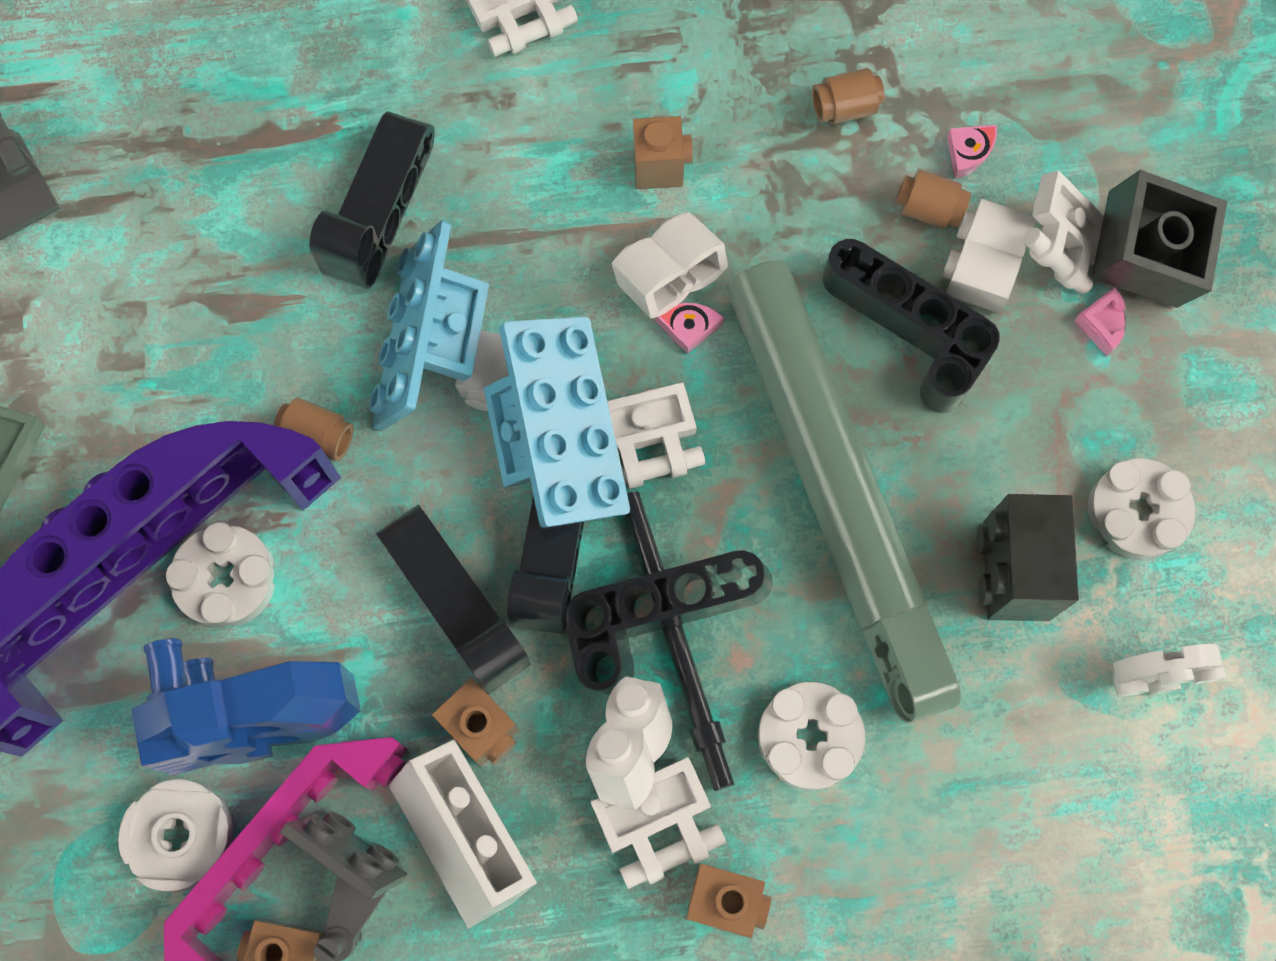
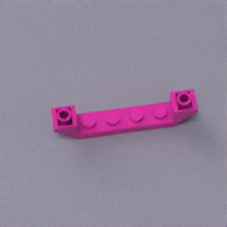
[164,737,408,961]

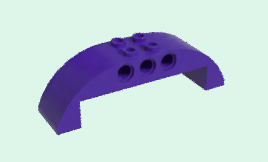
[0,421,341,757]

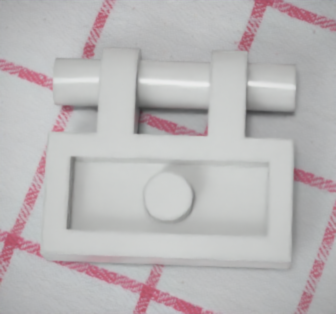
[465,0,578,57]
[1023,170,1104,294]
[607,382,705,489]
[591,757,726,889]

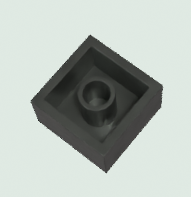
[1092,169,1227,308]
[976,494,1079,621]

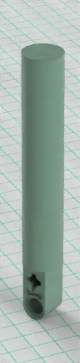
[726,261,961,723]

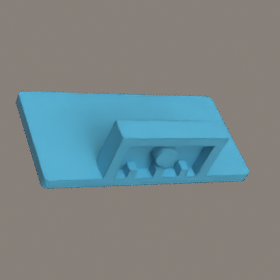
[369,220,489,431]
[484,317,630,528]

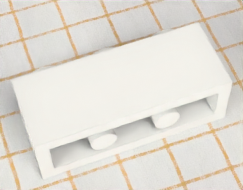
[388,740,537,929]

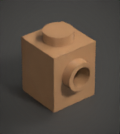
[633,116,693,189]
[432,677,519,767]
[685,864,772,938]
[237,920,324,961]

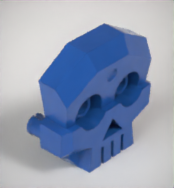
[131,638,361,776]

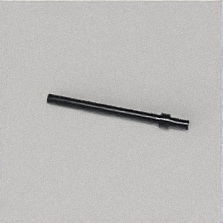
[625,491,735,791]

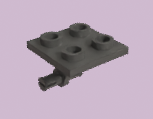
[0,113,61,240]
[280,811,408,961]

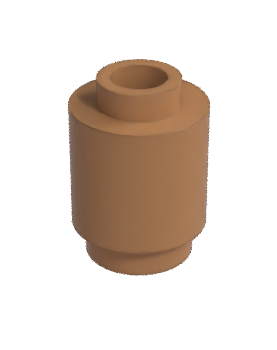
[812,68,885,125]
[895,169,971,229]
[274,398,354,461]

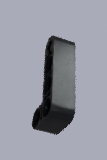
[309,111,435,289]
[823,239,1000,413]
[507,496,584,634]
[376,504,531,695]
[565,550,773,695]

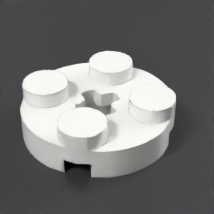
[1088,458,1195,561]
[166,522,275,628]
[1110,644,1227,697]
[758,682,865,791]
[118,779,234,892]

